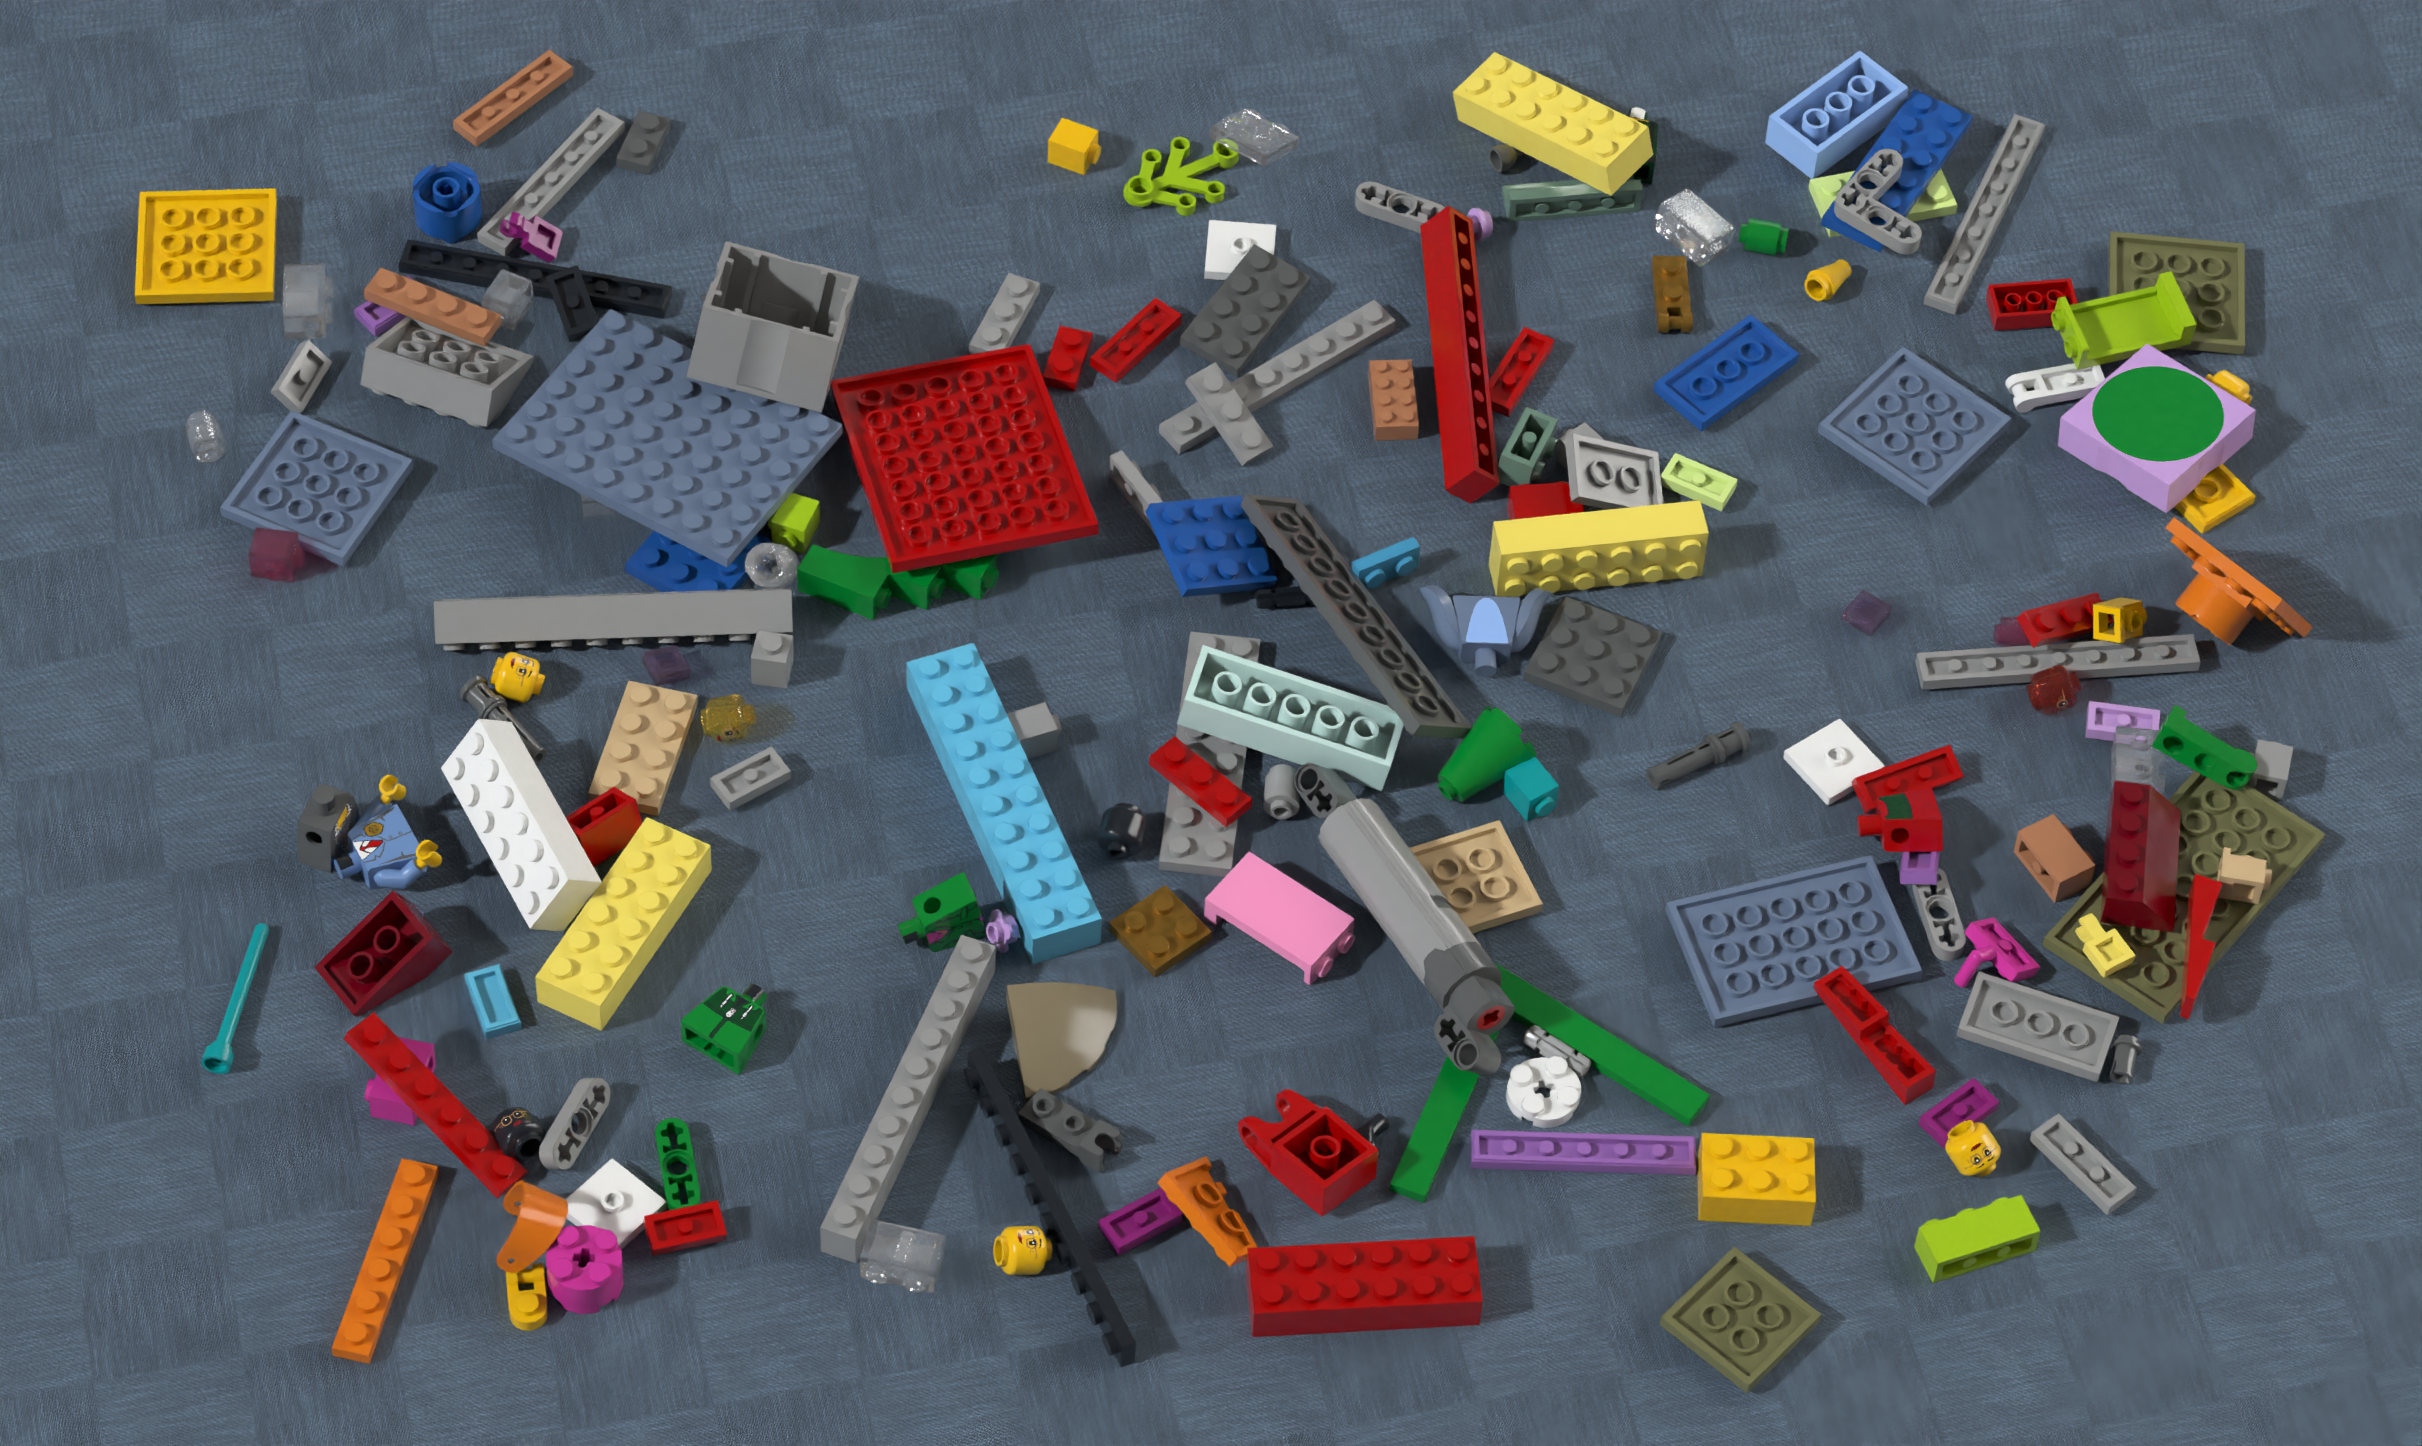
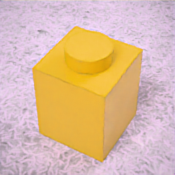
[1048,118,1101,175]

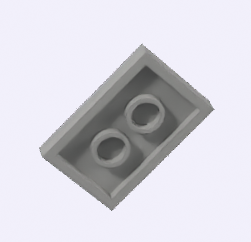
[1565,433,1663,510]

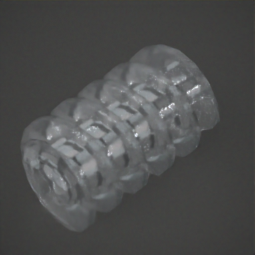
[745,543,799,588]

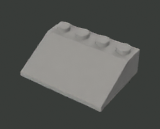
[360,316,534,427]

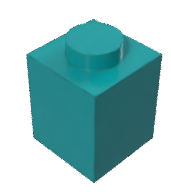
[1503,756,1559,822]

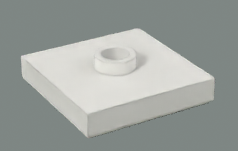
[1204,220,1276,280]
[1783,719,1885,806]
[566,1158,667,1249]

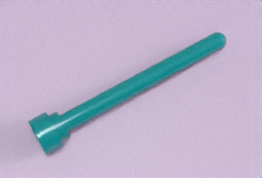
[201,923,269,1074]

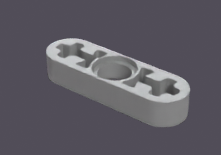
[1355,181,1445,233]
[1912,868,1966,961]
[539,1078,611,1169]

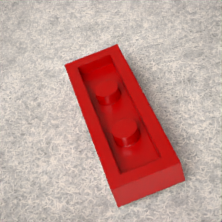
[1090,297,1182,383]
[1489,327,1555,417]
[2016,592,2114,648]
[1149,736,1252,828]
[1851,744,1964,814]

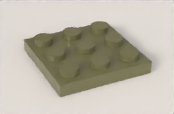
[1660,1247,1822,1393]

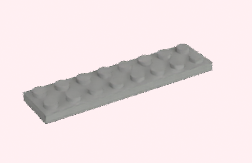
[1159,632,1261,877]

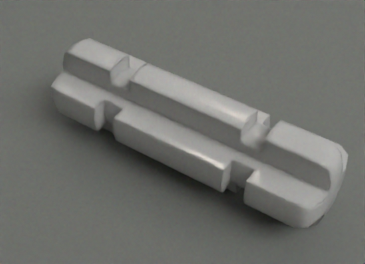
[1523,1025,1591,1078]

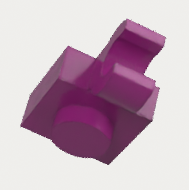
[499,212,563,263]

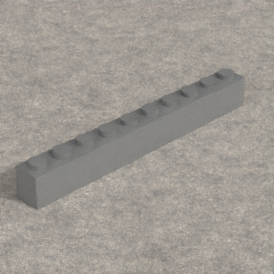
[434,588,793,650]
[820,935,996,1263]

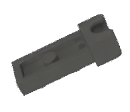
[1018,1088,1123,1172]

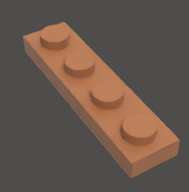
[453,49,573,147]
[364,267,502,347]

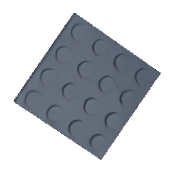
[1818,346,2011,506]
[220,410,414,567]

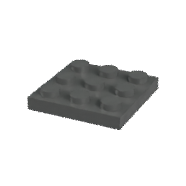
[1523,596,1662,717]

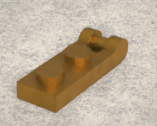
[1651,256,1693,333]

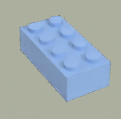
[1765,51,1908,179]

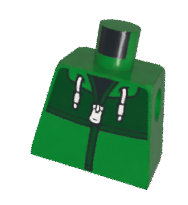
[681,984,767,1075]

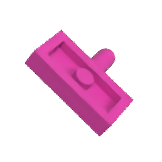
[1954,917,2040,988]

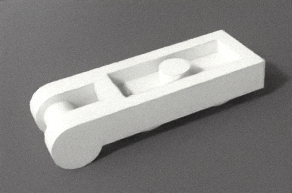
[2005,363,2105,413]

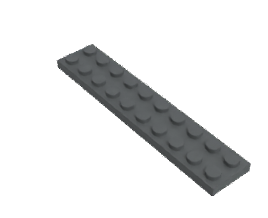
[1241,494,1472,739]

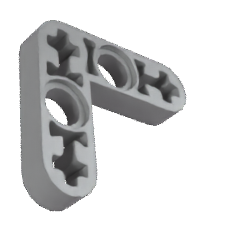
[1834,149,1922,255]

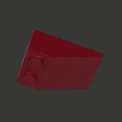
[314,890,453,1017]

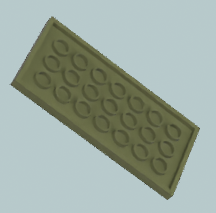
[2042,771,2326,1024]

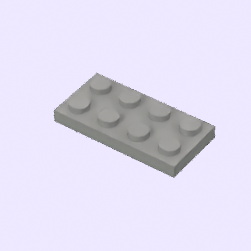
[1956,972,2120,1082]

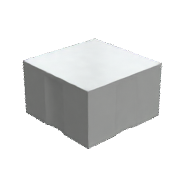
[687,241,859,413]

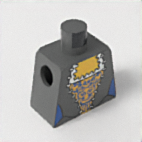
[297,784,360,873]

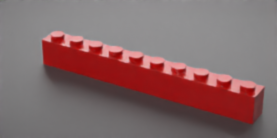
[1420,206,1500,504]

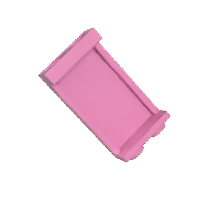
[1204,852,1355,985]

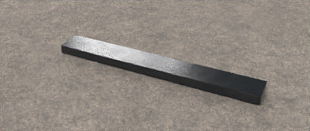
[399,239,672,319]

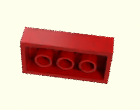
[1986,278,2078,331]

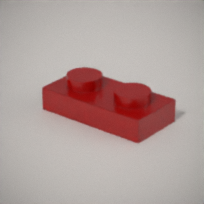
[1042,326,1093,392]
[643,1200,727,1256]

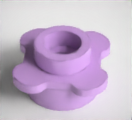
[986,909,1019,953]

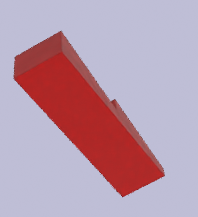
[2180,873,2223,1019]
[1813,966,1936,1105]

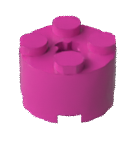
[546,1225,624,1314]

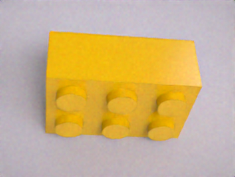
[1697,1133,1816,1226]

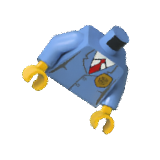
[334,775,442,889]

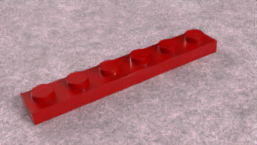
[344,1012,528,1199]

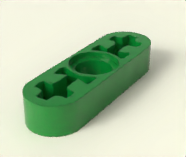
[655,1118,701,1211]

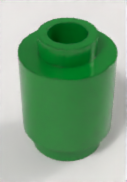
[1738,217,1789,256]

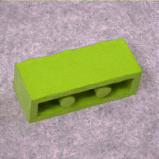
[1914,1195,2041,1283]

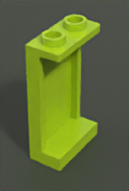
[2051,271,2197,370]

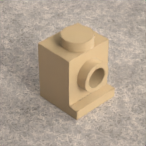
[2217,847,2272,904]

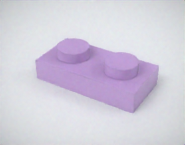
[2085,701,2160,746]

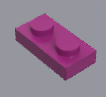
[1918,1078,1999,1149]
[1098,1187,1183,1256]

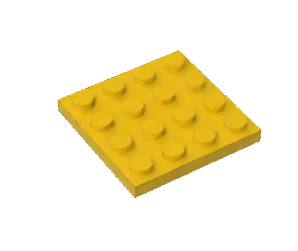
[135,188,277,304]

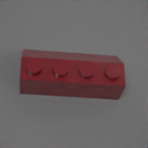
[2100,780,2181,932]

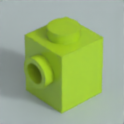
[768,493,820,553]

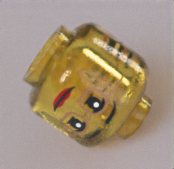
[701,694,756,743]

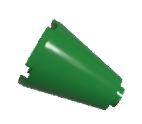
[1437,706,1537,802]

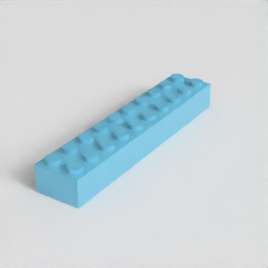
[906,643,1102,965]

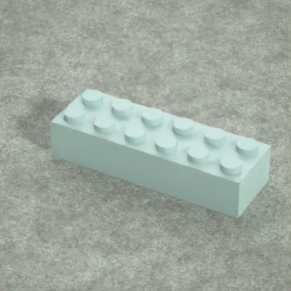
[1177,645,1404,791]

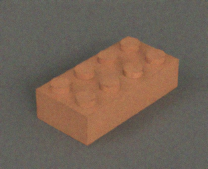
[1368,359,1419,441]

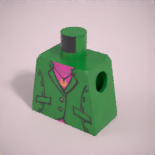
[897,872,987,952]

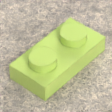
[1661,453,1738,512]

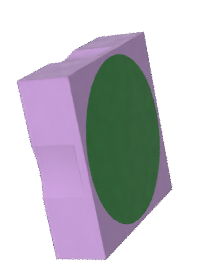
[2058,344,2256,513]

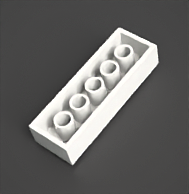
[441,718,602,932]

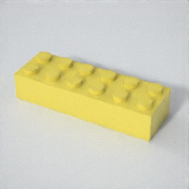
[1453,52,1653,196]
[1489,500,1709,597]
[535,817,712,1031]

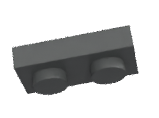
[616,110,671,175]

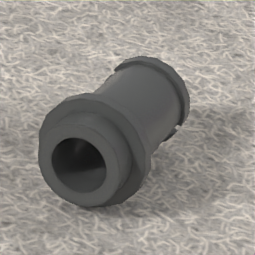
[2109,1035,2142,1084]

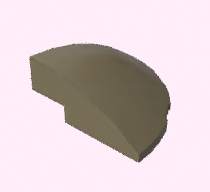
[1006,982,1117,1102]

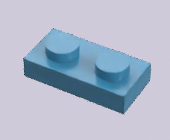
[1352,537,1420,589]

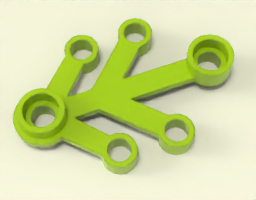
[1123,137,1240,216]

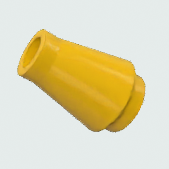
[1804,259,1852,301]

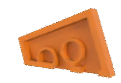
[1157,1156,1258,1267]

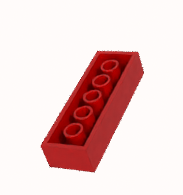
[1246,1236,1483,1337]

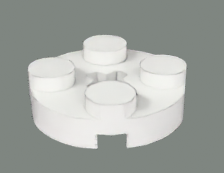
[1506,1056,1581,1128]

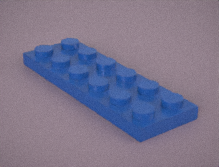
[1821,89,1973,253]

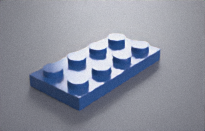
[1653,314,1799,432]

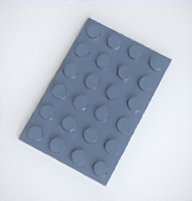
[1666,855,1922,1027]

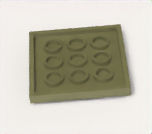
[2108,231,2245,355]

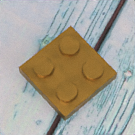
[1109,885,1212,978]

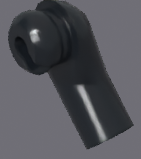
[1356,1113,1389,1158]

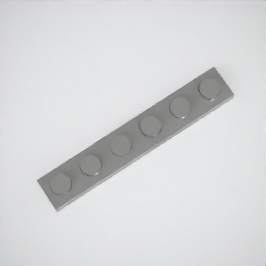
[477,108,625,257]

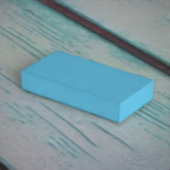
[464,964,522,1039]

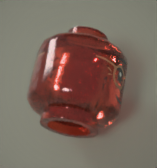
[2026,665,2082,716]

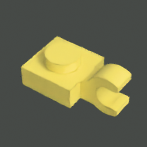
[2075,913,2136,978]

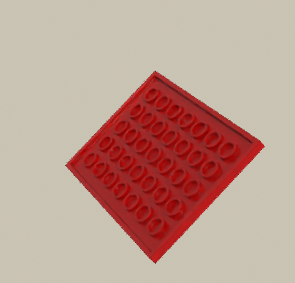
[830,344,1099,573]

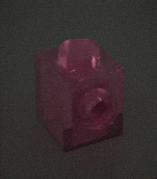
[249,527,305,582]

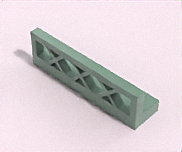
[1502,175,1643,223]

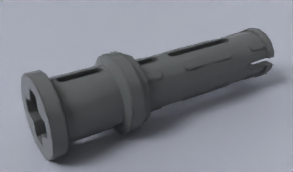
[459,675,547,765]
[1646,721,1751,790]

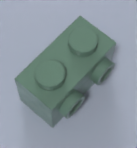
[1498,406,1559,486]

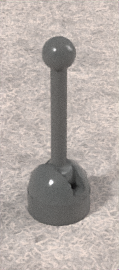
[1488,144,1525,173]

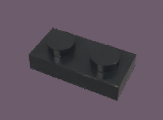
[545,265,598,341]

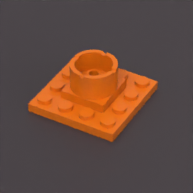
[2165,517,2313,646]

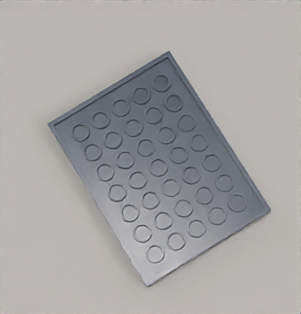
[492,309,842,568]

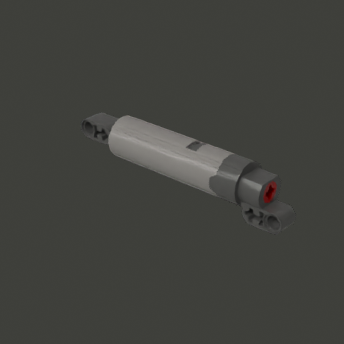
[1294,763,1515,1077]

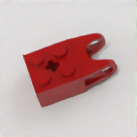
[1238,1089,1378,1217]

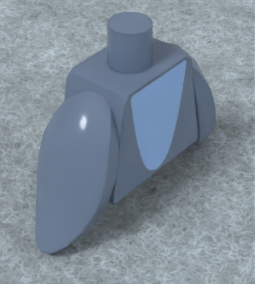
[1419,585,1551,677]

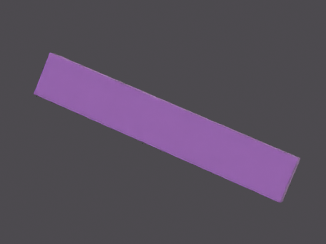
[1471,1130,1696,1175]

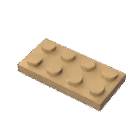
[588,681,698,816]

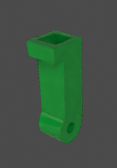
[2152,705,2257,790]

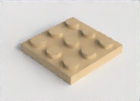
[1410,820,1543,933]

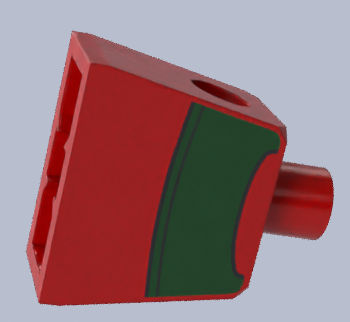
[1857,788,1943,852]

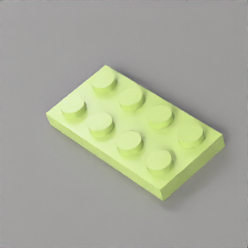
[1809,168,1957,237]

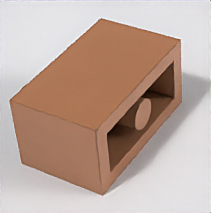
[2013,814,2095,903]

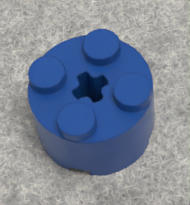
[413,162,483,244]

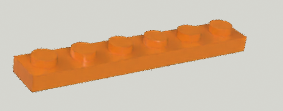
[332,1158,439,1364]

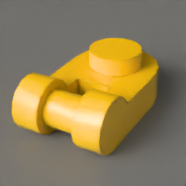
[505,1263,548,1331]

